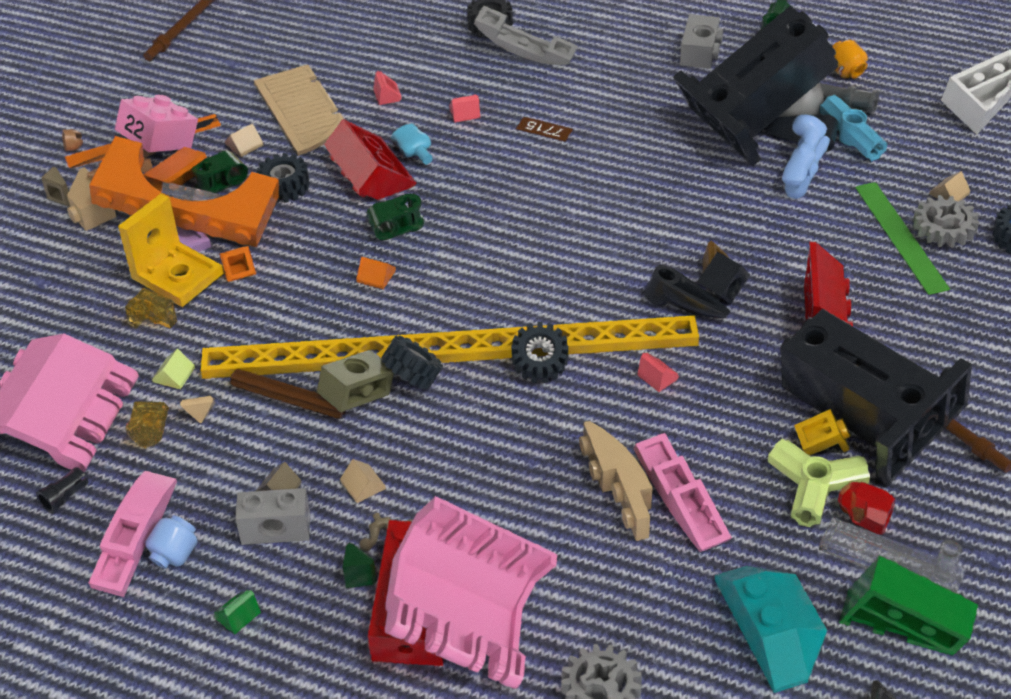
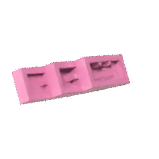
[634,433,732,552]

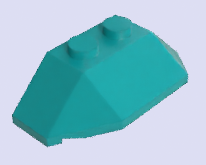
[714,566,827,693]

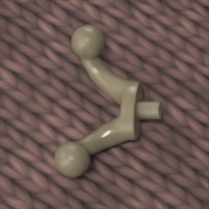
[359,513,413,552]

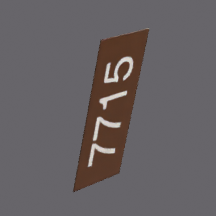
[516,116,573,142]

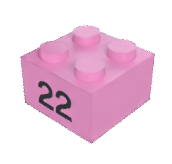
[115,95,198,152]

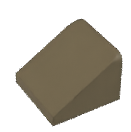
[41,167,70,207]

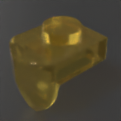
[125,401,169,448]

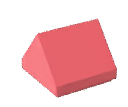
[373,71,402,105]
[449,95,480,123]
[637,352,679,392]

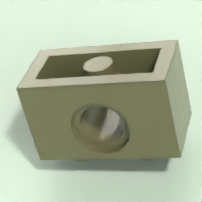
[317,350,394,412]

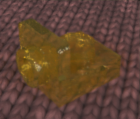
[125,288,178,329]

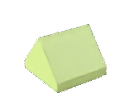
[152,348,195,390]

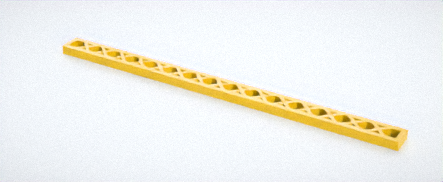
[201,315,699,379]

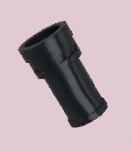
[36,467,89,514]

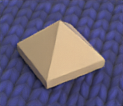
[180,396,215,423]

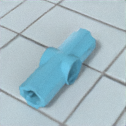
[820,95,887,161]

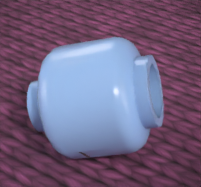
[145,515,198,569]

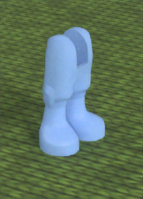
[782,114,830,199]

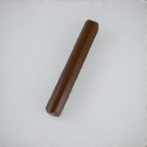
[230,369,346,419]

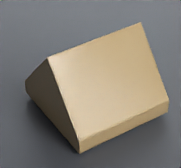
[225,123,263,157]
[929,171,971,202]
[340,459,386,503]

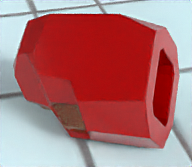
[838,482,896,535]

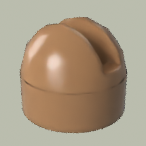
[62,129,83,151]

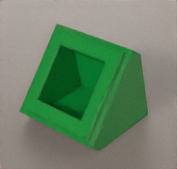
[213,590,261,635]

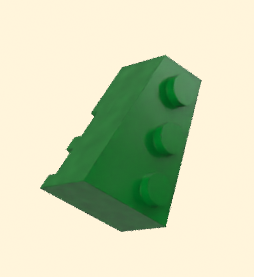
[839,555,978,656]

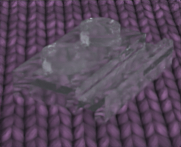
[161,182,224,201]

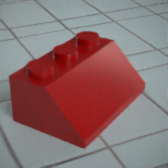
[324,119,417,200]
[803,242,853,326]

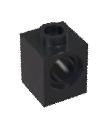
[698,251,750,305]

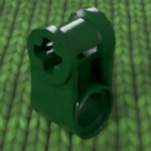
[191,150,248,197]
[366,193,424,240]

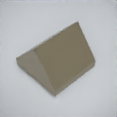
[256,461,302,491]

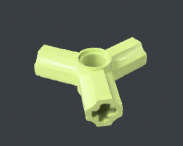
[768,439,870,527]

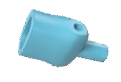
[391,123,433,164]

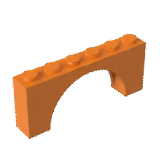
[89,136,279,247]

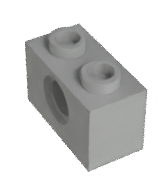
[680,14,724,69]
[235,488,310,545]

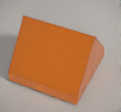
[219,246,256,282]
[356,256,396,289]

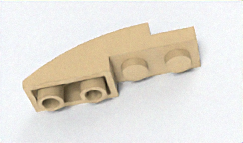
[579,421,652,541]

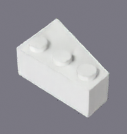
[941,50,1011,135]

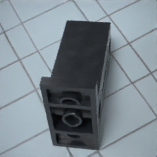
[673,6,838,166]
[780,308,972,488]

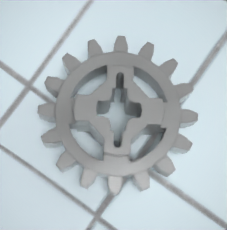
[913,195,979,248]
[561,644,642,699]

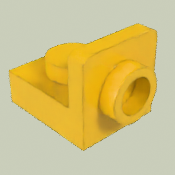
[794,409,851,456]

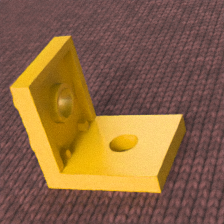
[118,193,224,307]

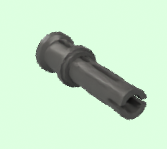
[819,83,879,115]

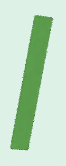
[855,182,950,295]

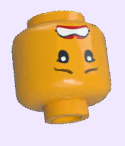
[832,40,868,79]

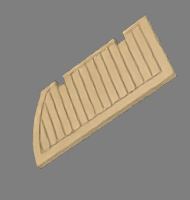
[254,65,345,156]

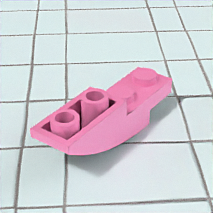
[89,471,177,597]

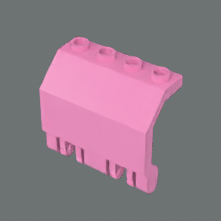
[0,333,139,472]
[385,496,557,689]

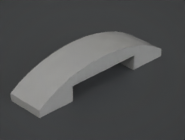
[474,6,578,65]

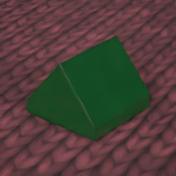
[342,542,377,588]

